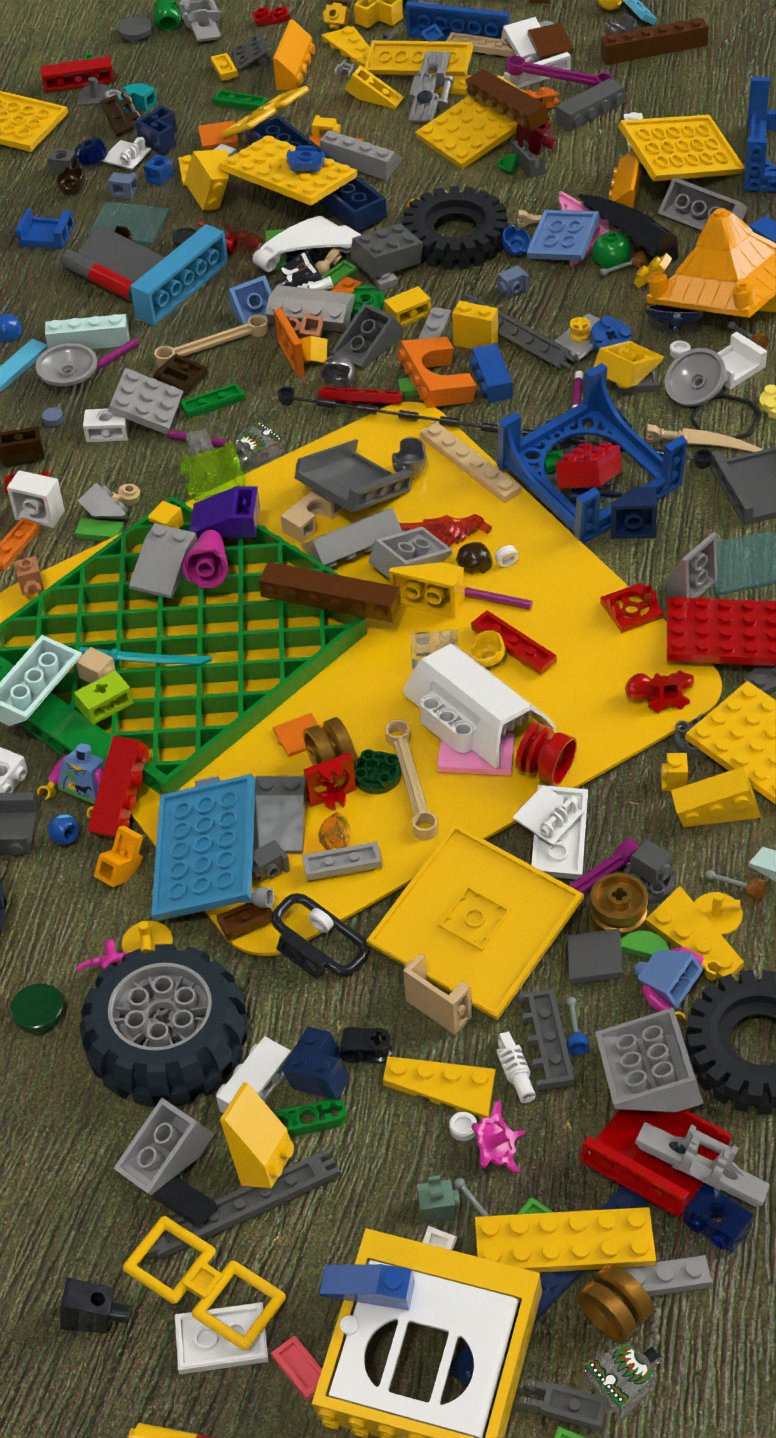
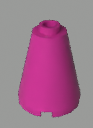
[182,530,229,588]

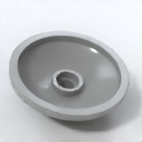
[36,343,97,387]
[665,348,726,406]

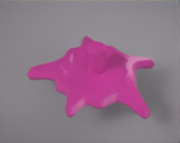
[76,939,130,972]
[471,1101,527,1174]

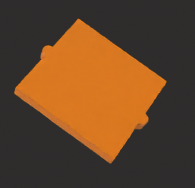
[273,713,322,757]

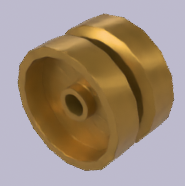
[303,717,357,776]
[590,872,648,939]
[577,1263,654,1343]

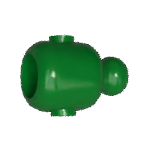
[153,0,181,31]

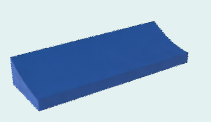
[406,1,510,40]

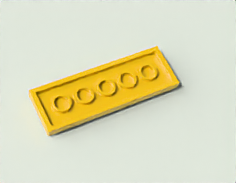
[364,40,474,76]
[475,1207,656,1273]

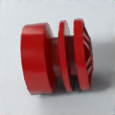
[515,722,577,786]

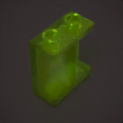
[179,441,246,501]

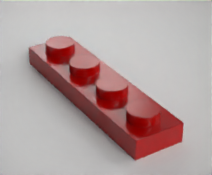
[318,386,404,406]
[471,610,557,675]

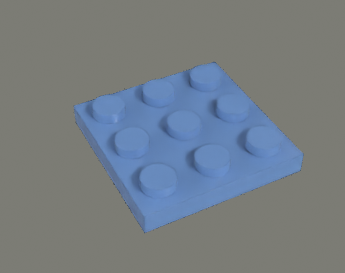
[526,210,600,261]

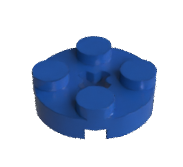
[286,145,325,173]
[589,316,632,352]

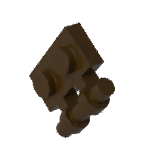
[100,91,142,136]

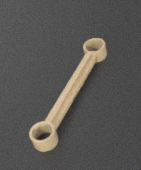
[154,315,269,367]
[385,720,438,840]

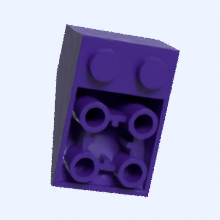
[189,486,260,537]

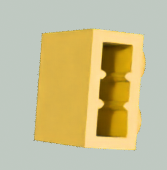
[452,301,498,349]

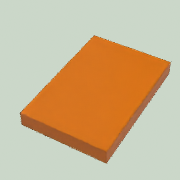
[274,308,305,377]

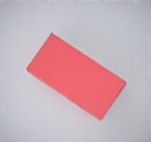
[271,1335,322,1402]

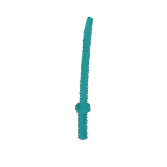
[79,646,212,665]

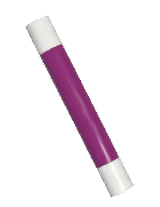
[571,371,583,408]

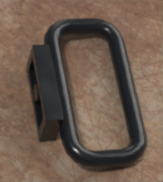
[271,893,370,980]

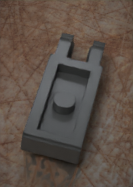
[518,1379,608,1432]

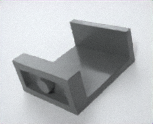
[0,792,38,855]

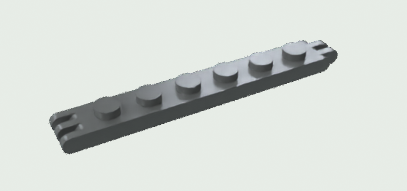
[454,292,576,369]
[139,1150,341,1259]

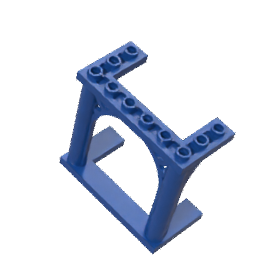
[743,77,776,192]
[497,363,687,544]

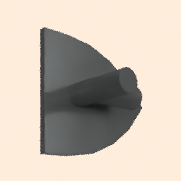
[77,77,110,106]

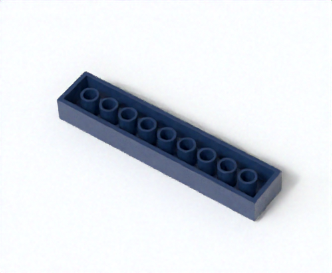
[248,115,387,232]

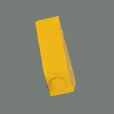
[345,65,404,109]

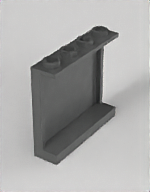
[294,439,414,513]
[710,447,776,526]

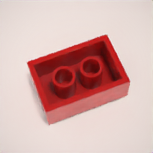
[556,442,622,488]

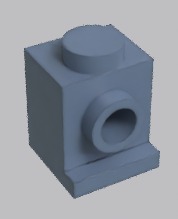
[108,172,139,199]
[497,265,529,298]

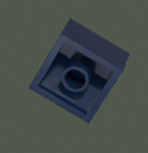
[610,487,657,539]

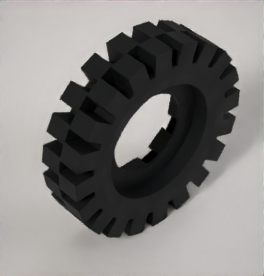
[402,186,508,270]
[685,970,776,1115]

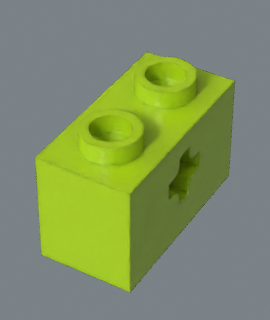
[74,670,133,725]

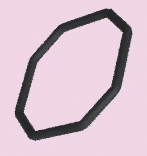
[690,393,761,439]

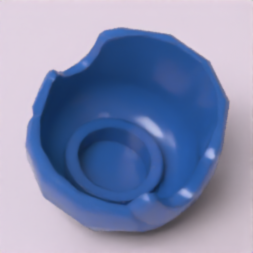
[501,225,531,256]
[0,313,23,342]

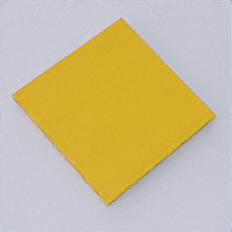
[366,823,584,1021]

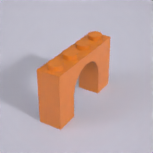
[397,336,477,408]

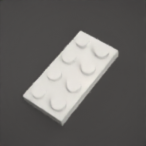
[531,785,588,879]

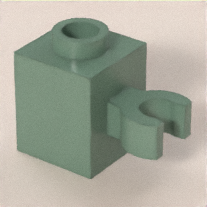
[417,1176,460,1224]

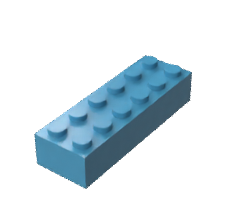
[130,224,229,326]

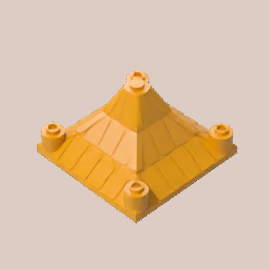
[646,208,776,318]

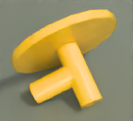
[694,892,743,936]
[121,921,173,953]

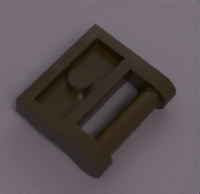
[153,354,208,395]

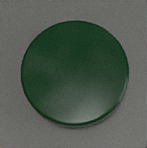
[354,749,401,794]
[10,983,66,1036]

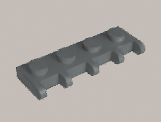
[517,989,575,1090]

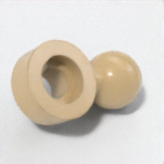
[315,247,342,276]
[111,484,140,505]

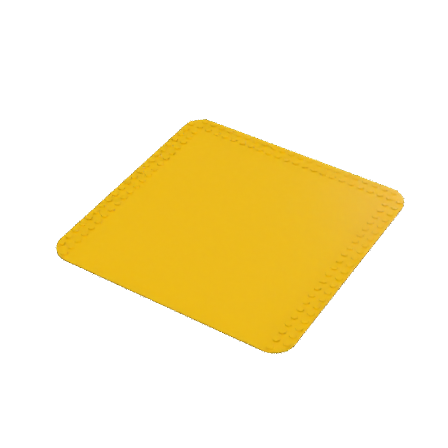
[0,402,722,956]

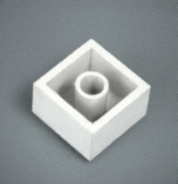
[7,470,65,528]

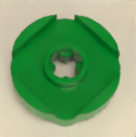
[348,285,385,317]

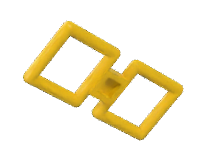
[222,86,309,138]
[122,1216,286,1351]

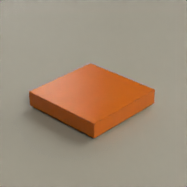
[198,121,239,151]

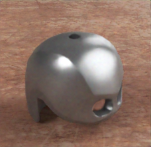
[604,14,636,36]
[320,353,355,388]
[392,437,427,477]

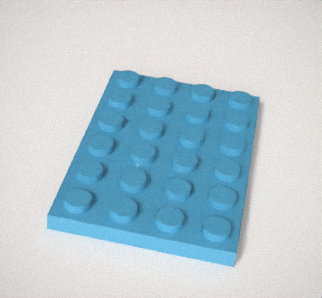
[151,774,256,921]

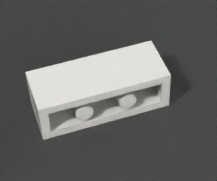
[216,1036,291,1113]

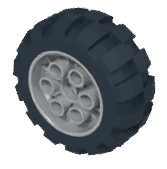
[79,944,248,1107]

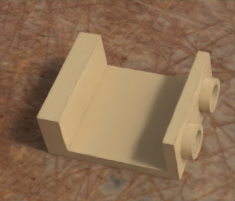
[403,954,472,1035]

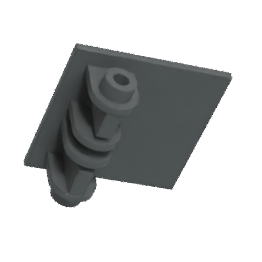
[232,33,269,71]

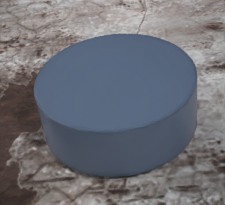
[42,407,64,427]

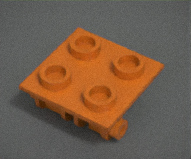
[523,87,559,108]

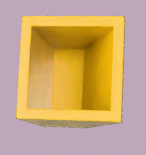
[185,150,229,210]

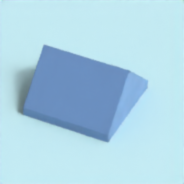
[228,275,272,325]

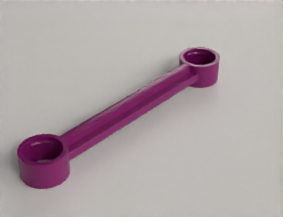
[506,55,614,86]
[568,838,640,893]

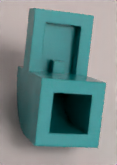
[118,83,158,114]

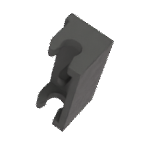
[512,140,547,178]

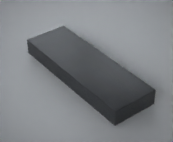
[142,1176,218,1227]

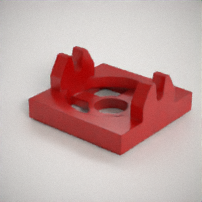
[600,582,663,633]
[303,753,356,811]

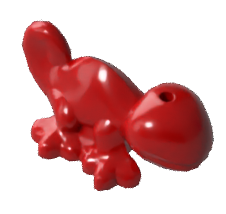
[625,670,695,713]

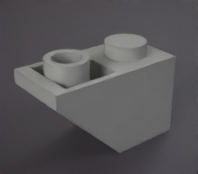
[77,482,130,521]

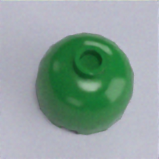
[592,232,631,269]

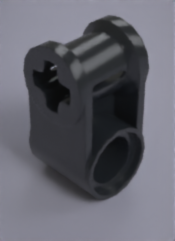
[339,1027,393,1064]

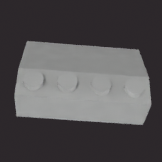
[595,1008,704,1112]

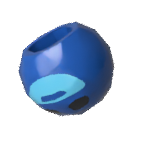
[48,814,79,846]

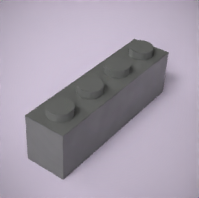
[556,78,625,131]

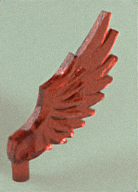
[223,222,263,250]
[399,514,492,547]

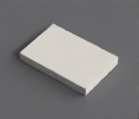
[175,1302,269,1374]

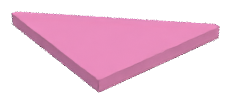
[558,191,619,267]

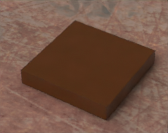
[527,23,574,61]

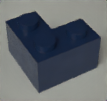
[135,105,177,154]
[281,1026,350,1100]

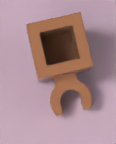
[289,314,324,339]
[13,556,44,599]

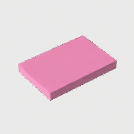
[437,733,515,776]

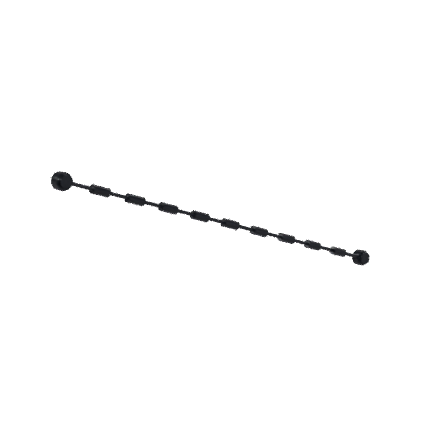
[278,386,712,469]

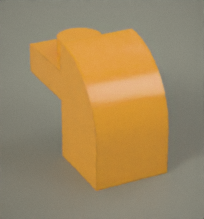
[94,826,143,887]

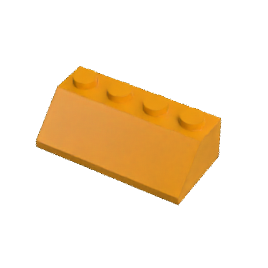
[273,20,315,91]
[609,150,642,209]

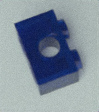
[684,1183,754,1253]

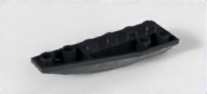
[578,194,678,261]

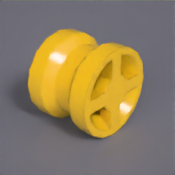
[570,317,590,343]

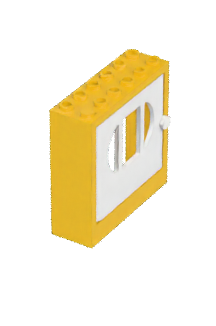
[312,1228,542,1438]

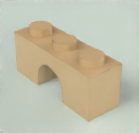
[281,490,345,543]

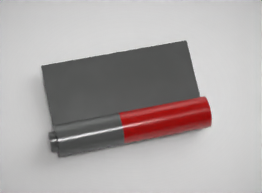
[61,224,165,302]

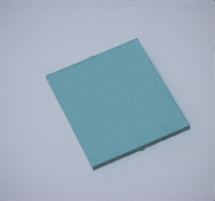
[87,202,170,246]
[713,531,776,596]

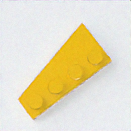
[321,26,370,68]

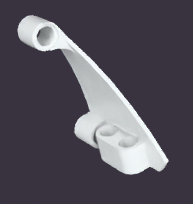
[253,216,361,272]

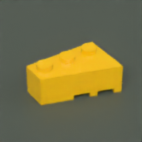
[671,767,762,827]

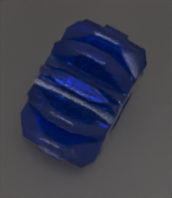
[75,137,108,166]

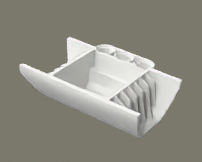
[403,643,557,769]

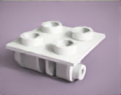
[101,137,151,170]
[513,785,584,846]

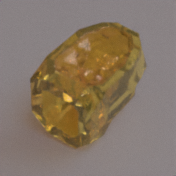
[318,812,350,850]

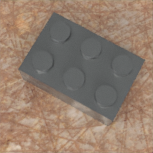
[350,223,423,278]

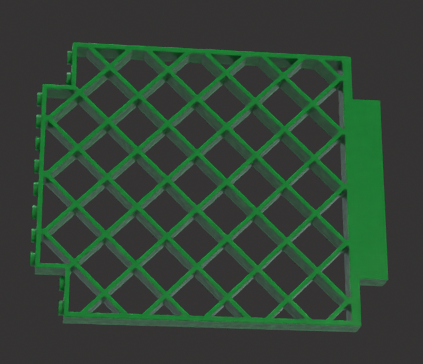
[0,496,367,795]

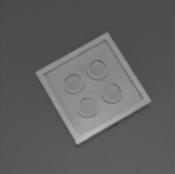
[108,368,183,434]

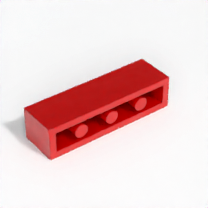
[40,56,115,92]
[87,736,149,840]

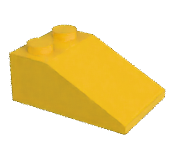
[594,341,664,389]
[389,562,465,619]
[220,1083,294,1188]

